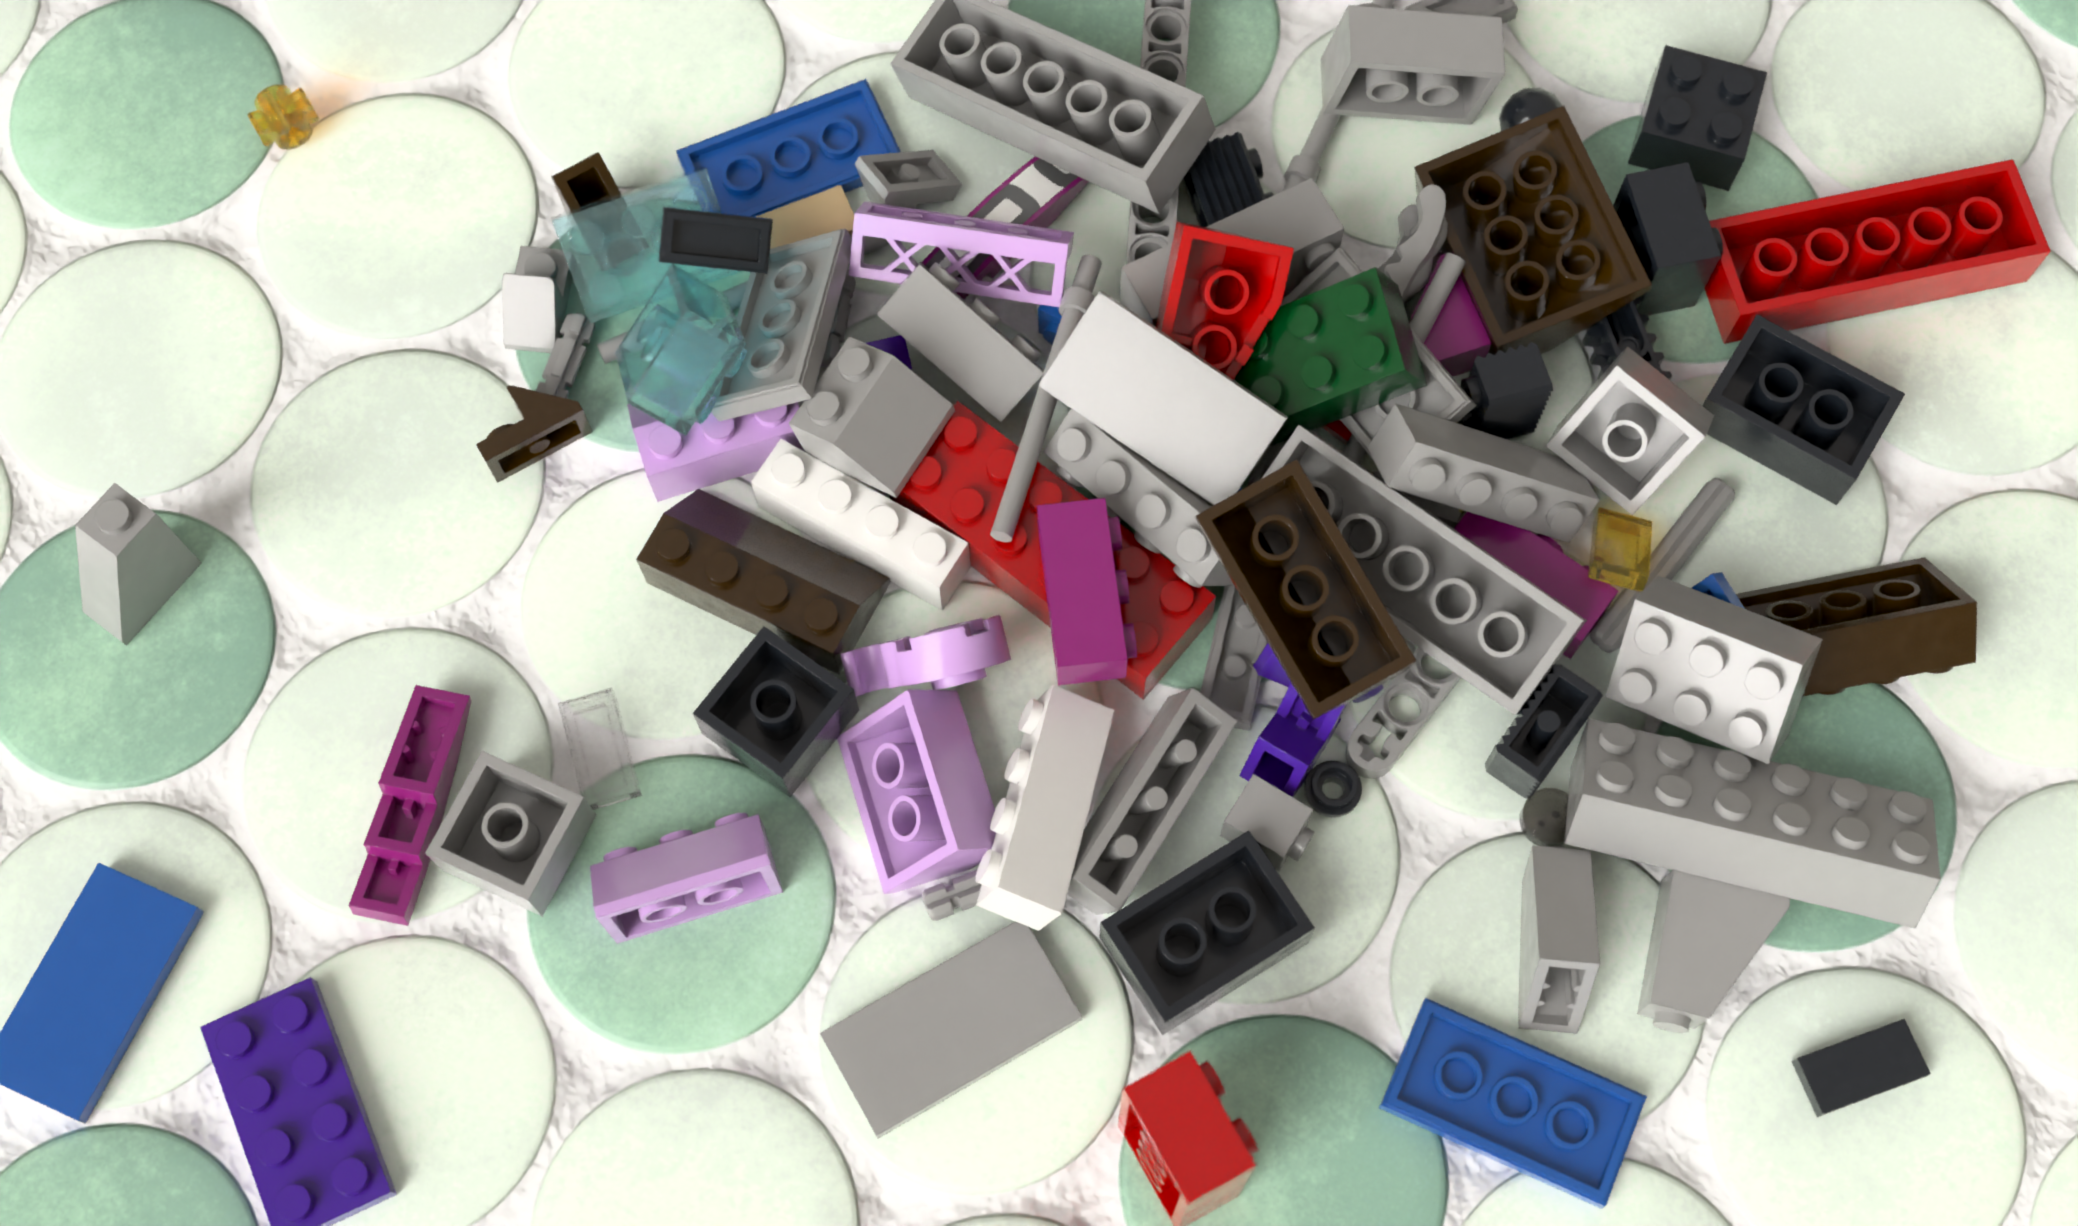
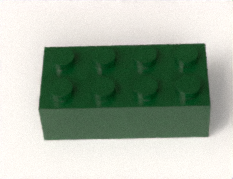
[1234,267,1427,447]

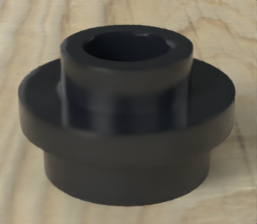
[1304,760,1362,817]

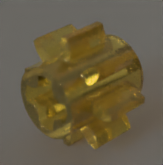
[248,84,319,150]

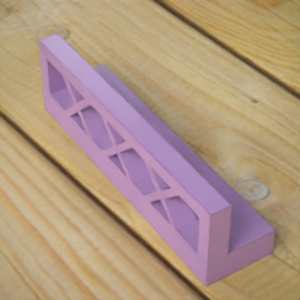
[849,201,1074,307]

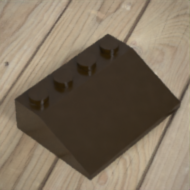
[1414,106,1652,355]

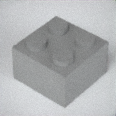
[1546,346,1714,515]
[425,751,596,917]

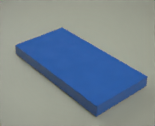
[676,79,901,217]
[0,862,204,1124]
[1379,998,1647,1209]

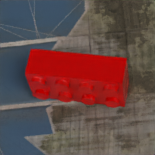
[1118,1050,1259,1226]

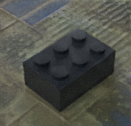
[1702,315,1905,505]
[1099,831,1315,1035]

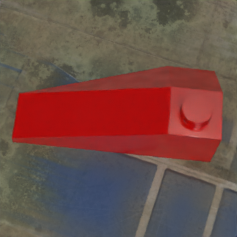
[1156,221,1294,380]

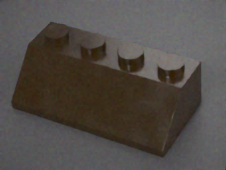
[1195,459,1417,720]
[636,489,891,675]
[1736,557,1977,697]

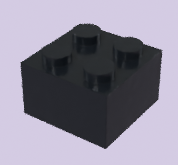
[1628,45,1767,191]
[1613,162,1723,316]
[692,626,859,797]

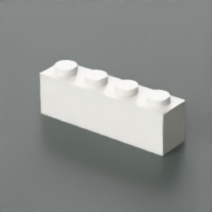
[751,439,971,611]
[976,684,1115,931]

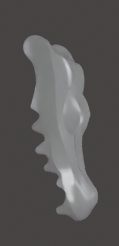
[1377,184,1448,303]

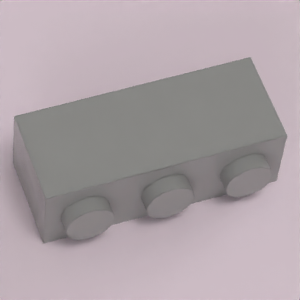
[877,262,1043,422]

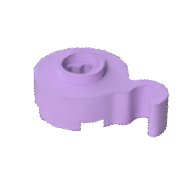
[840,615,1011,697]

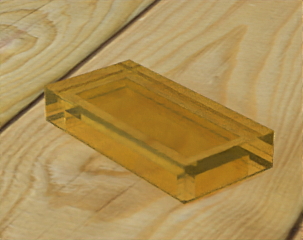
[1588,507,1652,592]

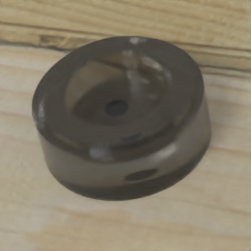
[1519,788,1568,847]

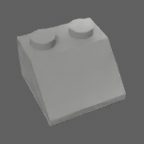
[789,336,955,498]

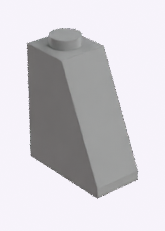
[75,483,201,646]
[1518,845,1600,1034]
[1637,870,1791,1033]

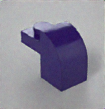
[1239,683,1348,797]

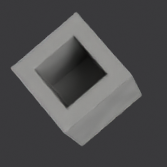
[1220,774,1315,871]

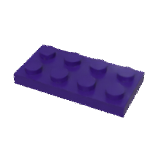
[200,977,397,1226]

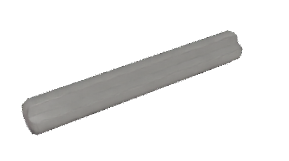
[1590,478,1735,653]

